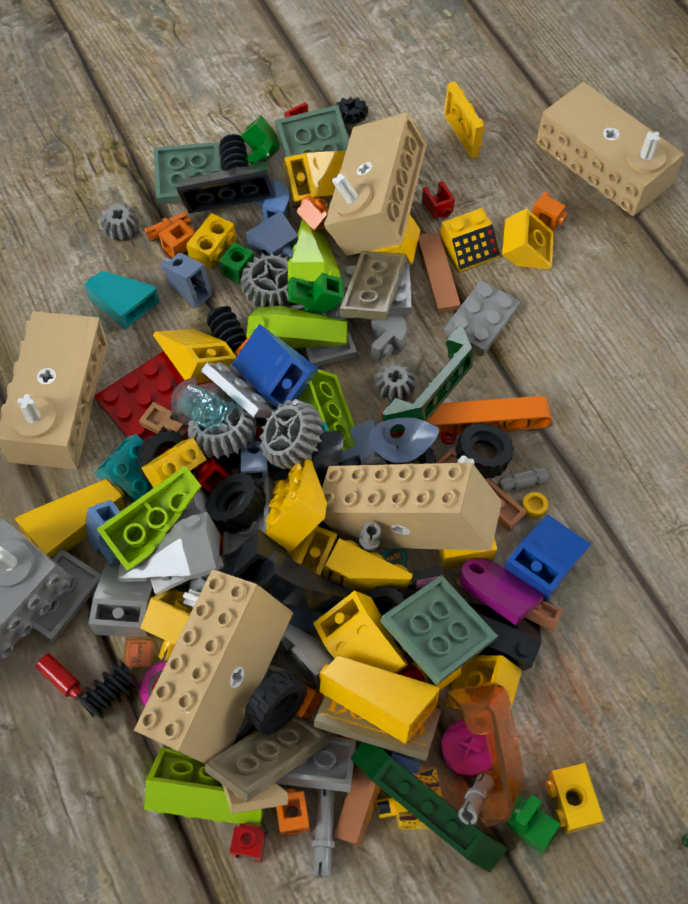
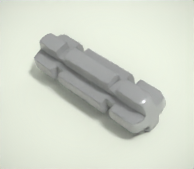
[499,468,549,492]

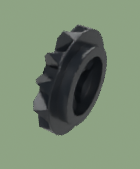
[336,96,368,124]

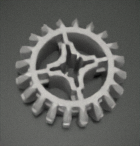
[241,252,292,307]
[188,398,257,459]
[259,399,324,470]

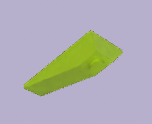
[288,219,341,283]
[246,306,348,348]
[97,466,201,572]

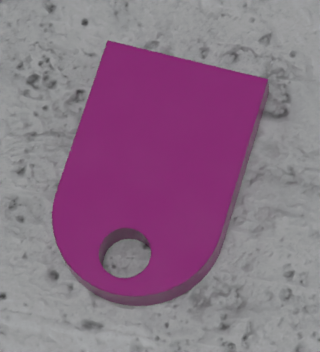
[459,558,545,625]

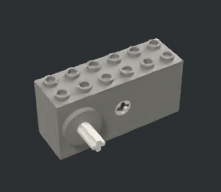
[0,519,74,660]

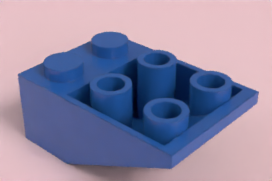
[232,324,319,408]
[504,514,591,602]

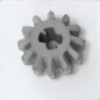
[100,202,139,241]
[375,362,415,403]

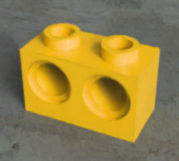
[186,213,237,269]

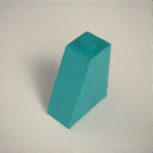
[84,271,160,329]

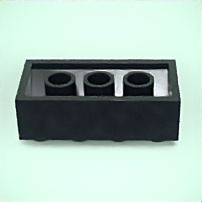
[177,162,276,214]

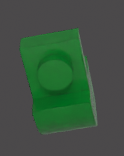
[241,115,280,165]
[288,273,344,314]
[504,795,561,855]

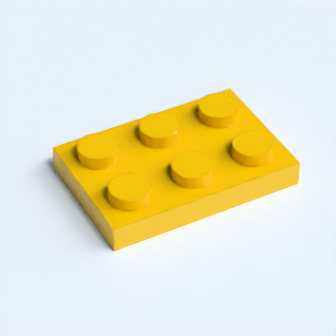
[444,81,485,159]

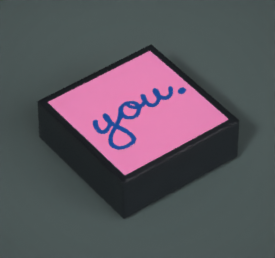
[412,566,442,590]

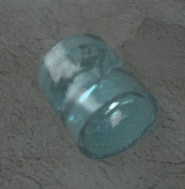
[178,384,227,429]

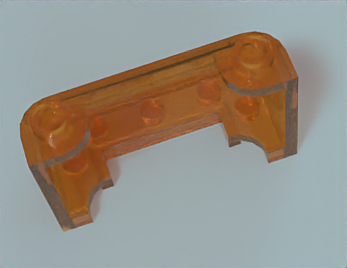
[448,682,525,827]

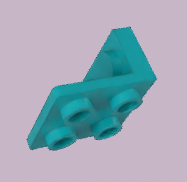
[94,434,158,502]

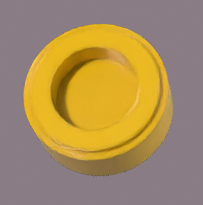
[521,492,548,519]

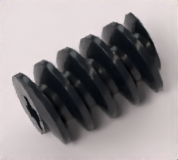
[219,134,249,171]
[206,306,247,357]
[75,659,140,719]

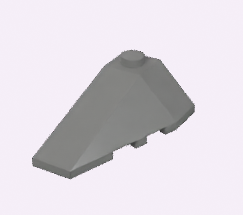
[118,512,220,582]
[277,623,334,691]

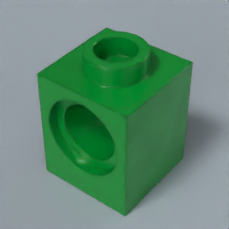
[219,242,254,285]

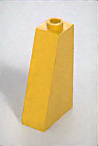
[15,479,126,559]
[319,656,440,744]

